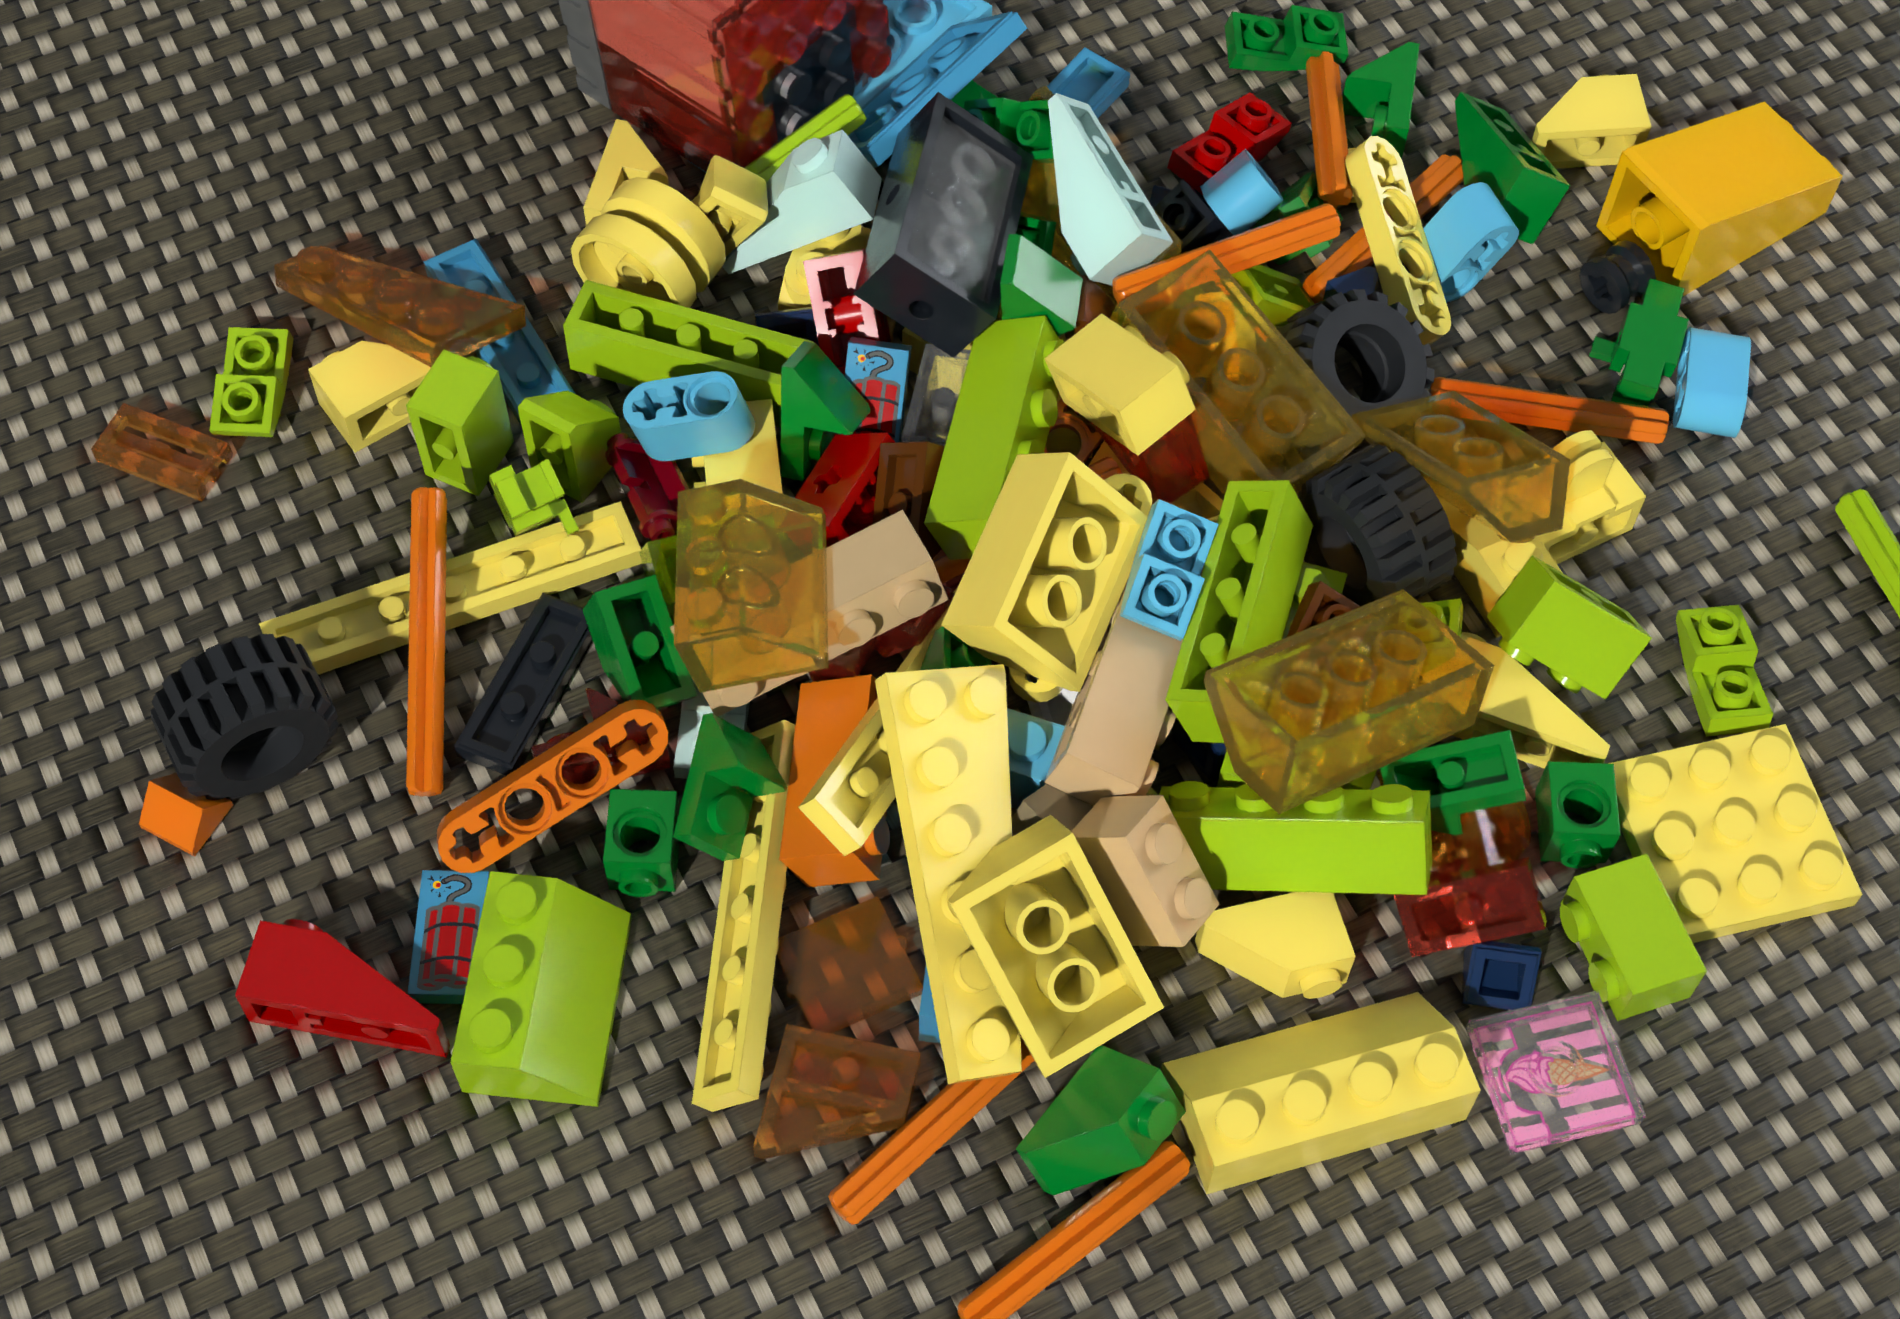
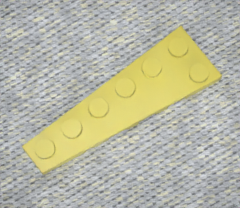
[875,664,1022,1084]

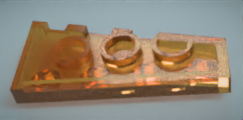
[274,245,526,367]

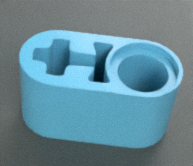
[1200,149,1284,235]
[1423,182,1519,302]
[1673,327,1751,438]
[623,371,755,461]

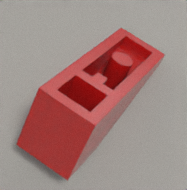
[235,919,450,1058]

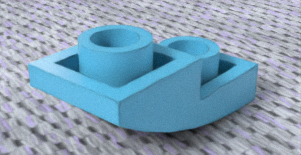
[1119,499,1218,641]

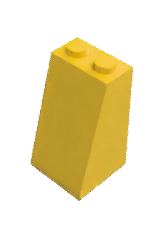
[1596,101,1843,297]

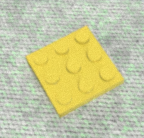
[1608,724,1863,943]

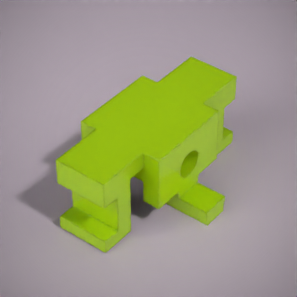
[489,459,579,537]

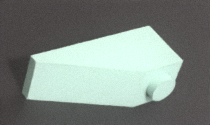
[1048,93,1173,285]
[722,129,882,274]

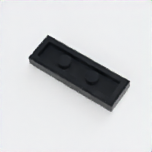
[454,593,593,776]

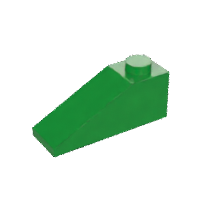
[1455,91,1570,245]

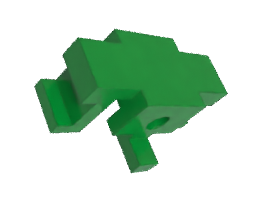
[1589,278,1689,406]

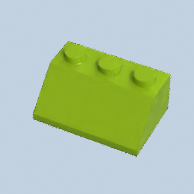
[450,871,632,1107]

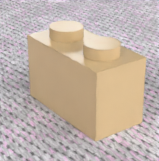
[1071,795,1219,947]

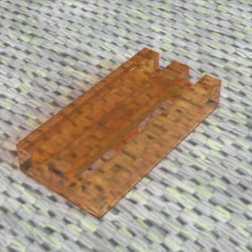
[91,403,233,502]

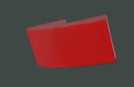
[1167,92,1292,195]

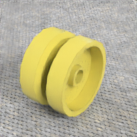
[571,177,726,308]

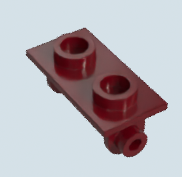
[605,433,704,559]

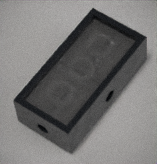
[853,92,1034,358]

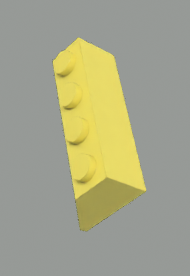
[1161,992,1481,1195]

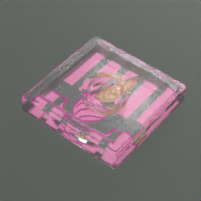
[1466,990,1646,1154]

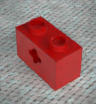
[803,248,891,376]
[776,432,895,559]

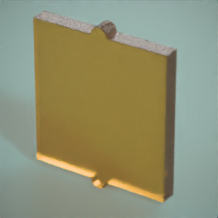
[776,896,923,1040]

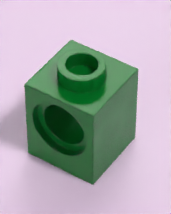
[1535,761,1621,869]
[603,789,680,897]

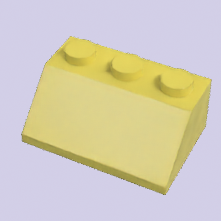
[941,452,1148,692]
[948,815,1164,1078]

